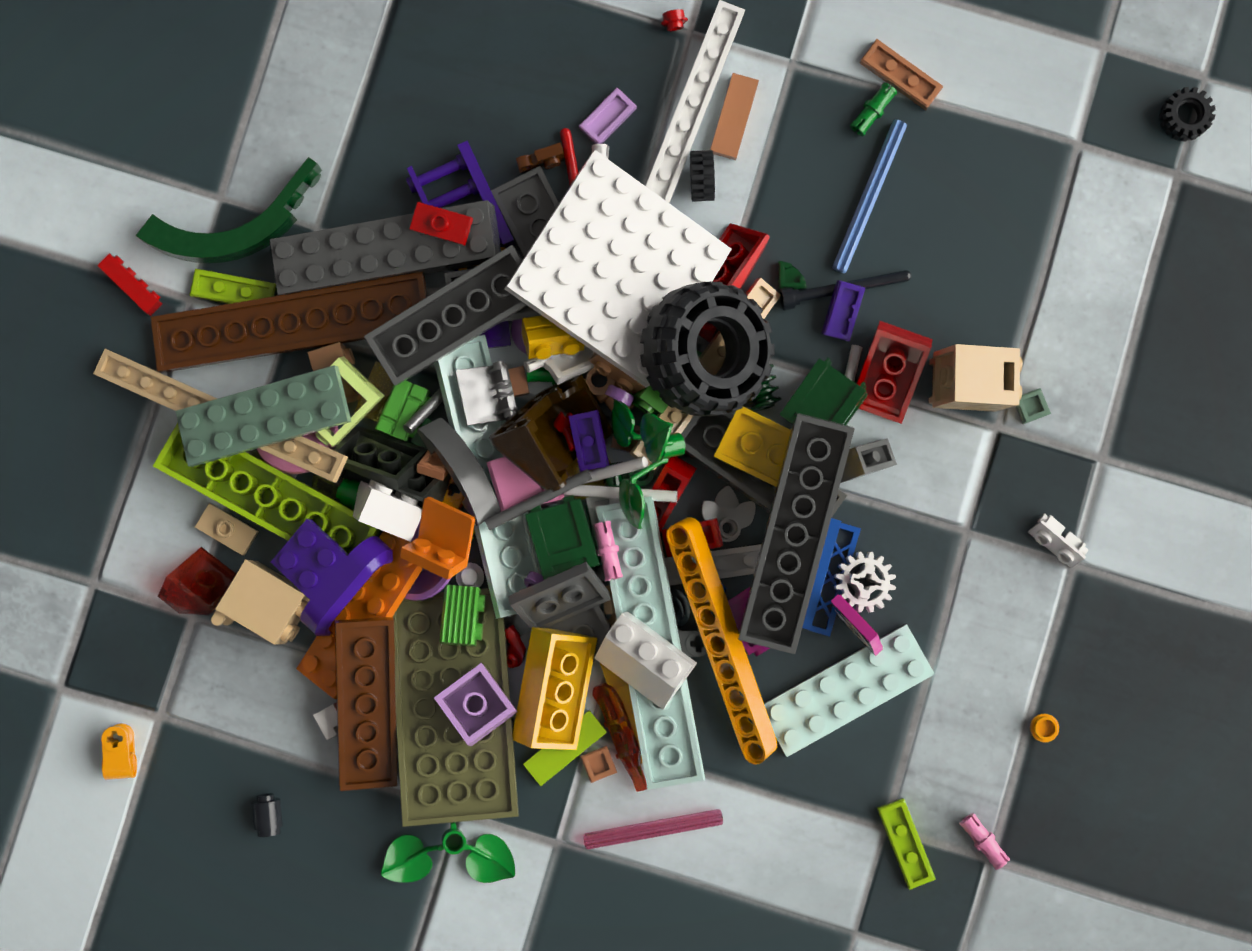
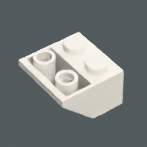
[353,480,422,542]

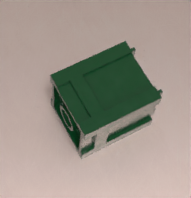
[779,357,868,425]
[525,495,600,580]

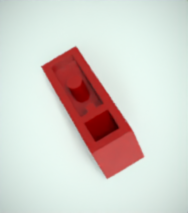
[652,456,697,532]

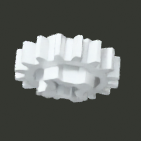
[834,552,896,613]

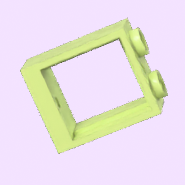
[315,356,384,446]

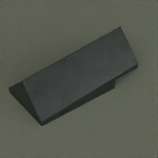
[332,426,451,502]

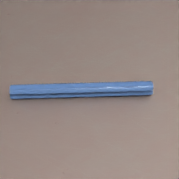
[832,119,907,273]

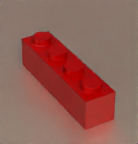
[97,253,163,316]

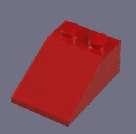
[857,321,933,424]

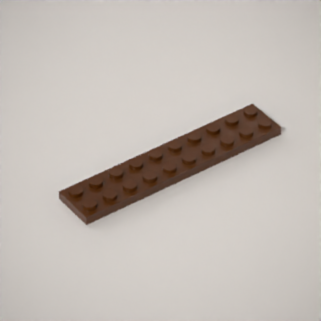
[151,272,428,373]

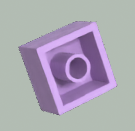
[434,663,518,746]

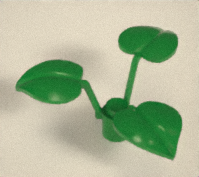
[611,400,685,529]
[381,822,515,883]

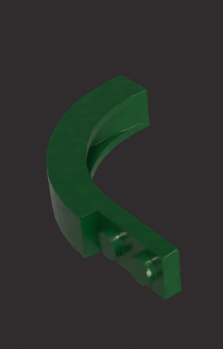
[135,157,322,263]

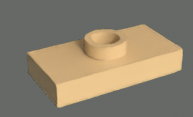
[195,503,259,556]

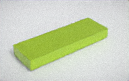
[189,268,277,304]
[523,710,607,786]
[877,798,936,890]

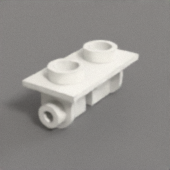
[1028,513,1088,568]

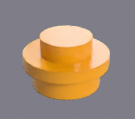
[1030,714,1059,742]

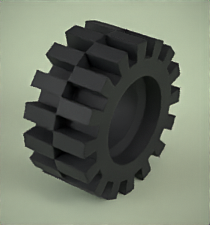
[1159,87,1216,142]
[690,150,715,202]

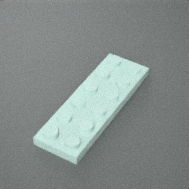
[764,624,935,757]

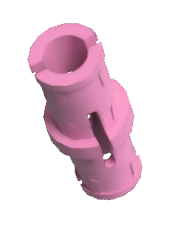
[593,521,623,581]
[959,813,1010,870]

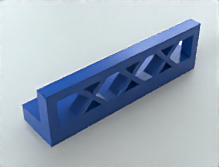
[802,518,861,637]

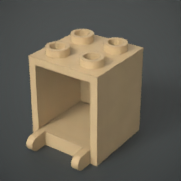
[929,344,1023,412]
[211,559,310,645]

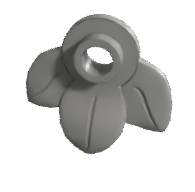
[702,486,756,542]

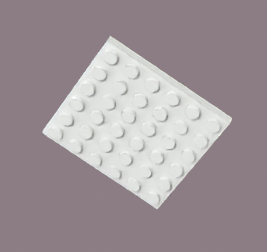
[504,150,732,387]

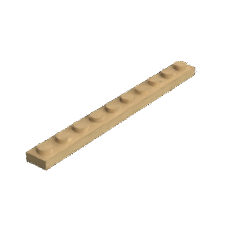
[93,349,348,483]

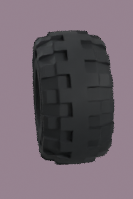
[640,281,775,416]

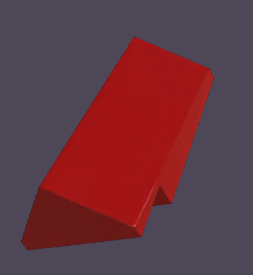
[698,223,770,342]

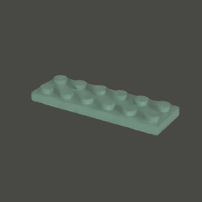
[175,365,351,467]

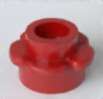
[661,9,688,31]

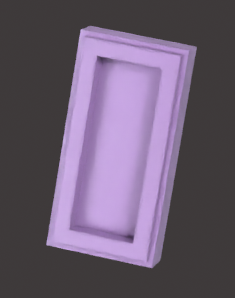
[579,88,637,144]

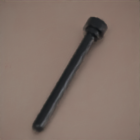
[779,270,912,311]

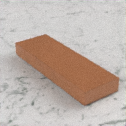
[860,39,943,110]
[710,73,759,160]

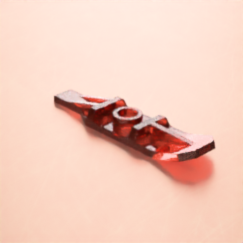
[592,683,647,792]

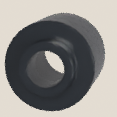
[251,793,283,837]

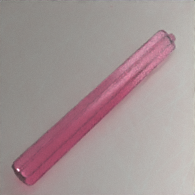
[583,809,723,849]

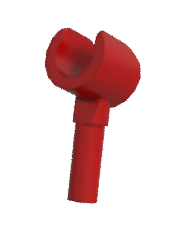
[554,412,575,451]

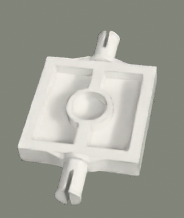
[524,345,594,385]

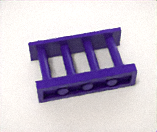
[406,141,515,271]

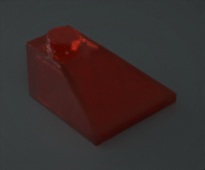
[157,547,236,615]

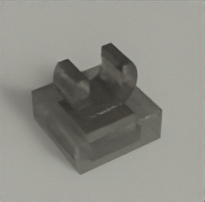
[311,469,346,500]

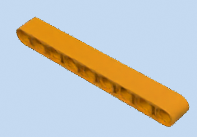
[666,517,777,764]

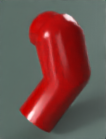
[505,625,526,668]

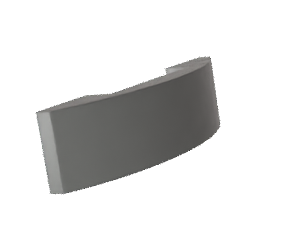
[417,418,501,526]

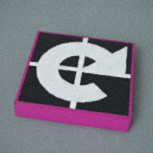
[831,594,883,656]

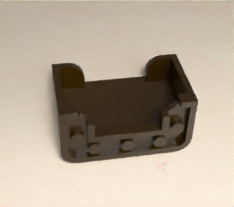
[489,375,613,492]

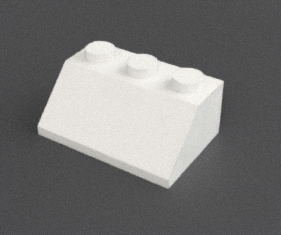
[595,612,697,710]

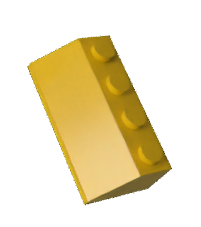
[512,627,597,750]

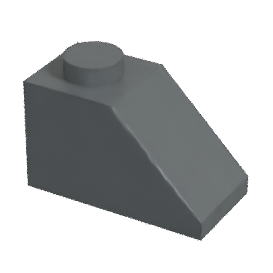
[841,438,897,483]

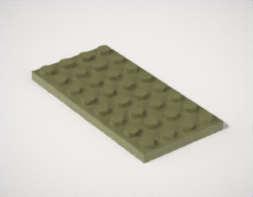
[393,588,519,827]

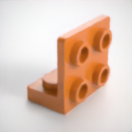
[400,496,475,580]

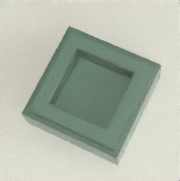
[1016,388,1051,425]

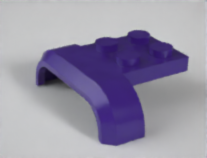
[271,519,393,636]

